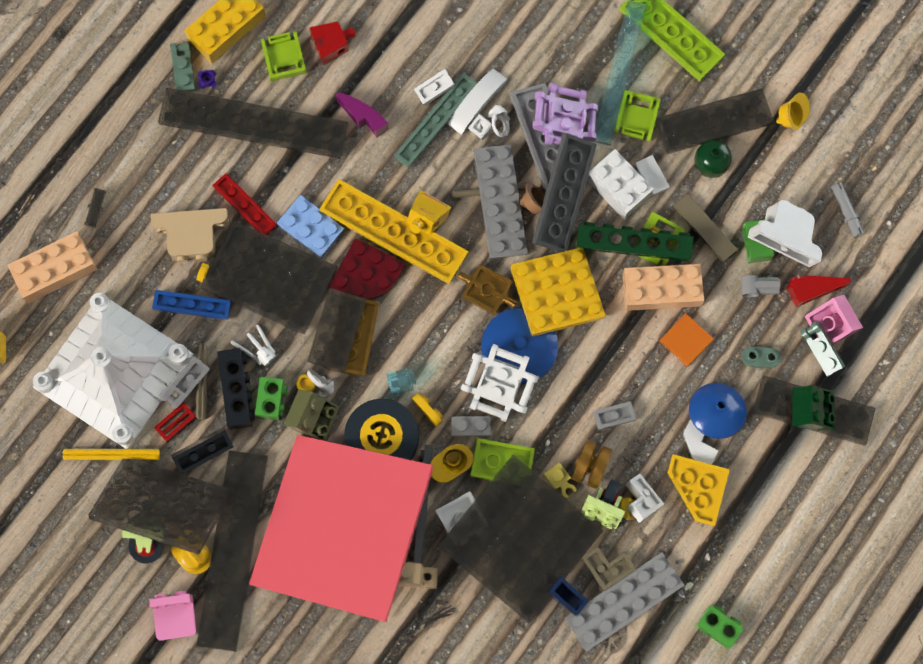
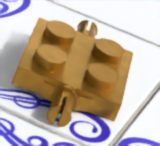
[457,264,518,316]

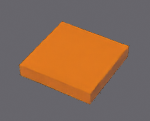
[659,313,714,367]

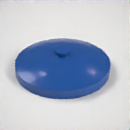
[481,308,558,384]

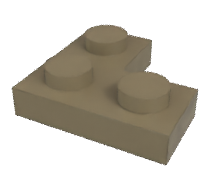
[581,547,637,592]

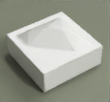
[468,114,493,140]

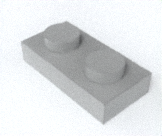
[593,401,636,431]
[452,416,491,437]

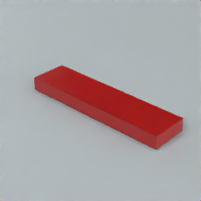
[212,173,278,238]

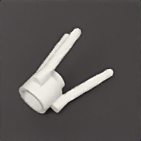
[230,324,276,366]

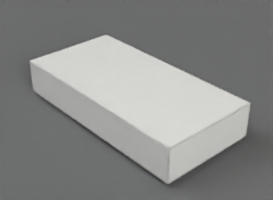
[635,155,670,197]

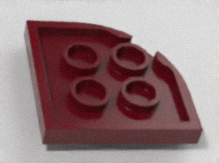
[328,238,406,300]

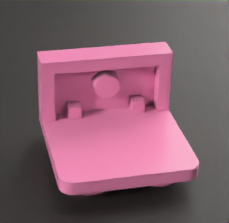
[149,591,196,640]

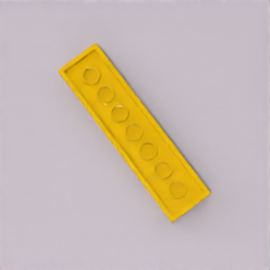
[319,179,469,285]

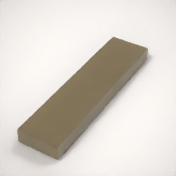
[673,194,738,263]

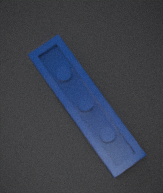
[152,290,232,320]

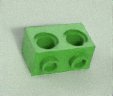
[255,377,288,421]
[695,605,744,649]

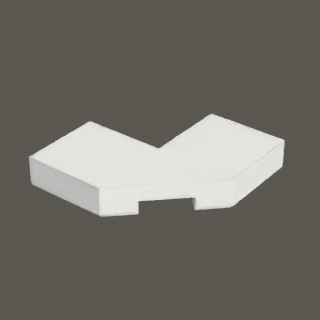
[683,419,718,465]

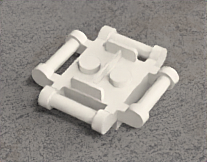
[461,344,539,422]

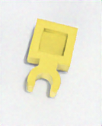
[544,462,577,499]

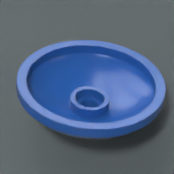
[689,383,747,439]

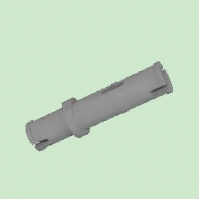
[831,183,865,238]

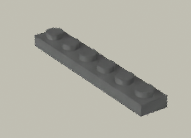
[410,445,433,564]

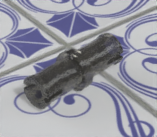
[84,188,106,228]

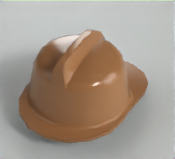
[520,183,546,214]

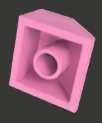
[805,295,863,344]

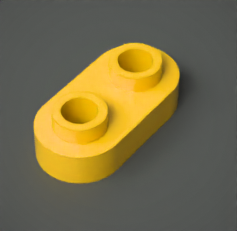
[411,393,443,427]

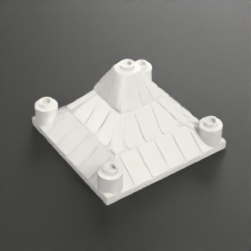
[33,293,195,449]

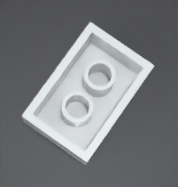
[587,149,654,220]

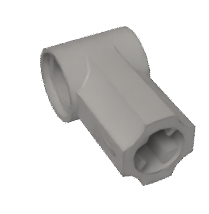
[741,275,780,298]

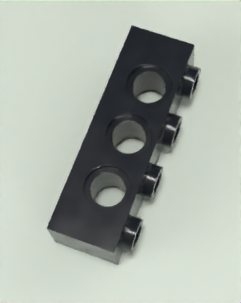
[217,348,255,430]

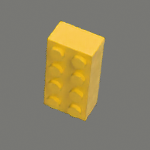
[184,0,266,64]

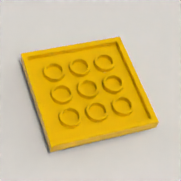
[510,248,606,337]

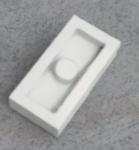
[414,69,455,106]

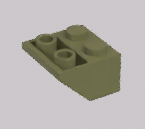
[283,389,340,441]

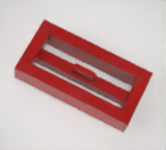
[154,402,196,443]

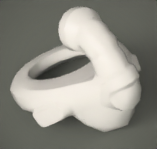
[487,105,510,137]
[307,369,334,398]

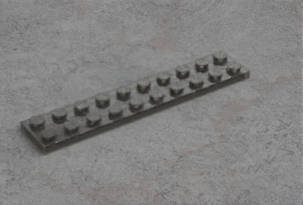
[158,87,348,159]
[196,450,268,652]

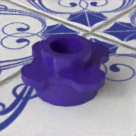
[198,70,217,89]

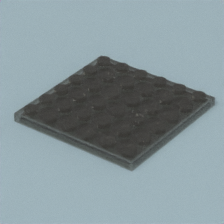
[437,455,603,623]

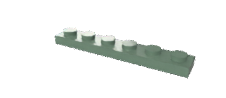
[394,72,477,169]

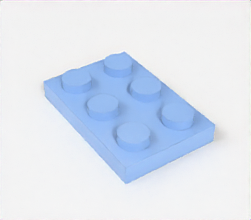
[277,195,345,258]

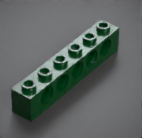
[576,222,694,262]

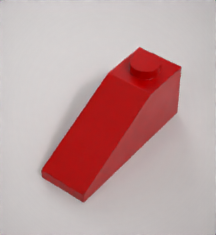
[786,275,852,308]

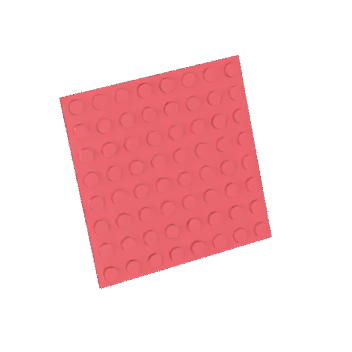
[249,435,434,622]

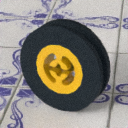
[344,398,419,460]

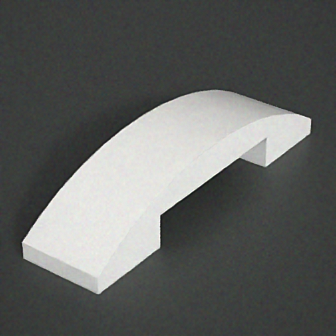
[447,69,508,135]

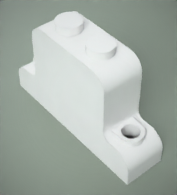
[748,200,822,267]

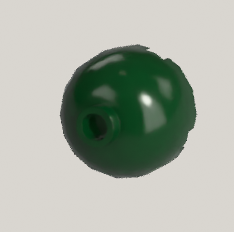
[694,139,732,178]

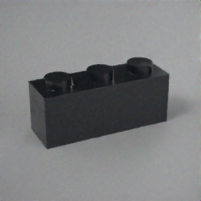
[171,427,234,475]

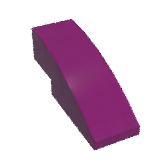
[336,92,389,137]

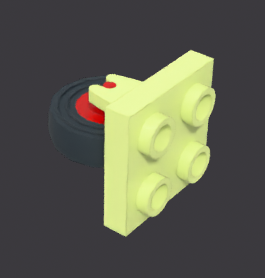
[580,479,625,529]
[122,516,169,564]

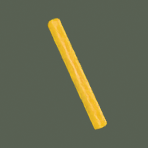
[63,449,160,460]

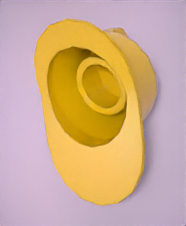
[776,93,810,130]
[430,444,473,483]
[171,531,212,574]

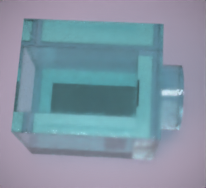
[386,368,416,396]

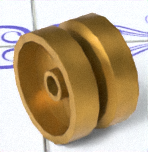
[572,439,613,489]

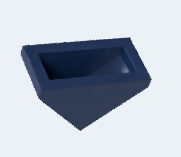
[548,576,589,617]

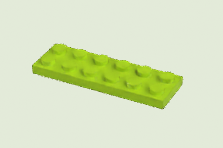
[619,0,726,82]

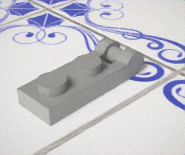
[159,356,210,409]

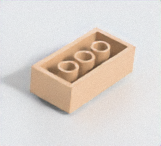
[7,231,97,304]
[622,264,704,311]

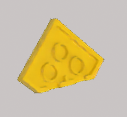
[668,454,730,527]

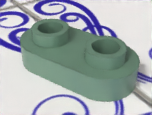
[741,347,781,369]

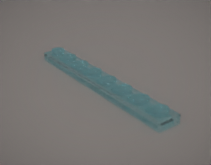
[594,1,646,146]

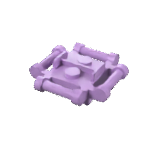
[533,83,598,145]

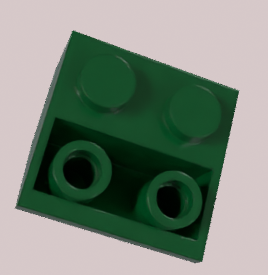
[792,385,836,430]

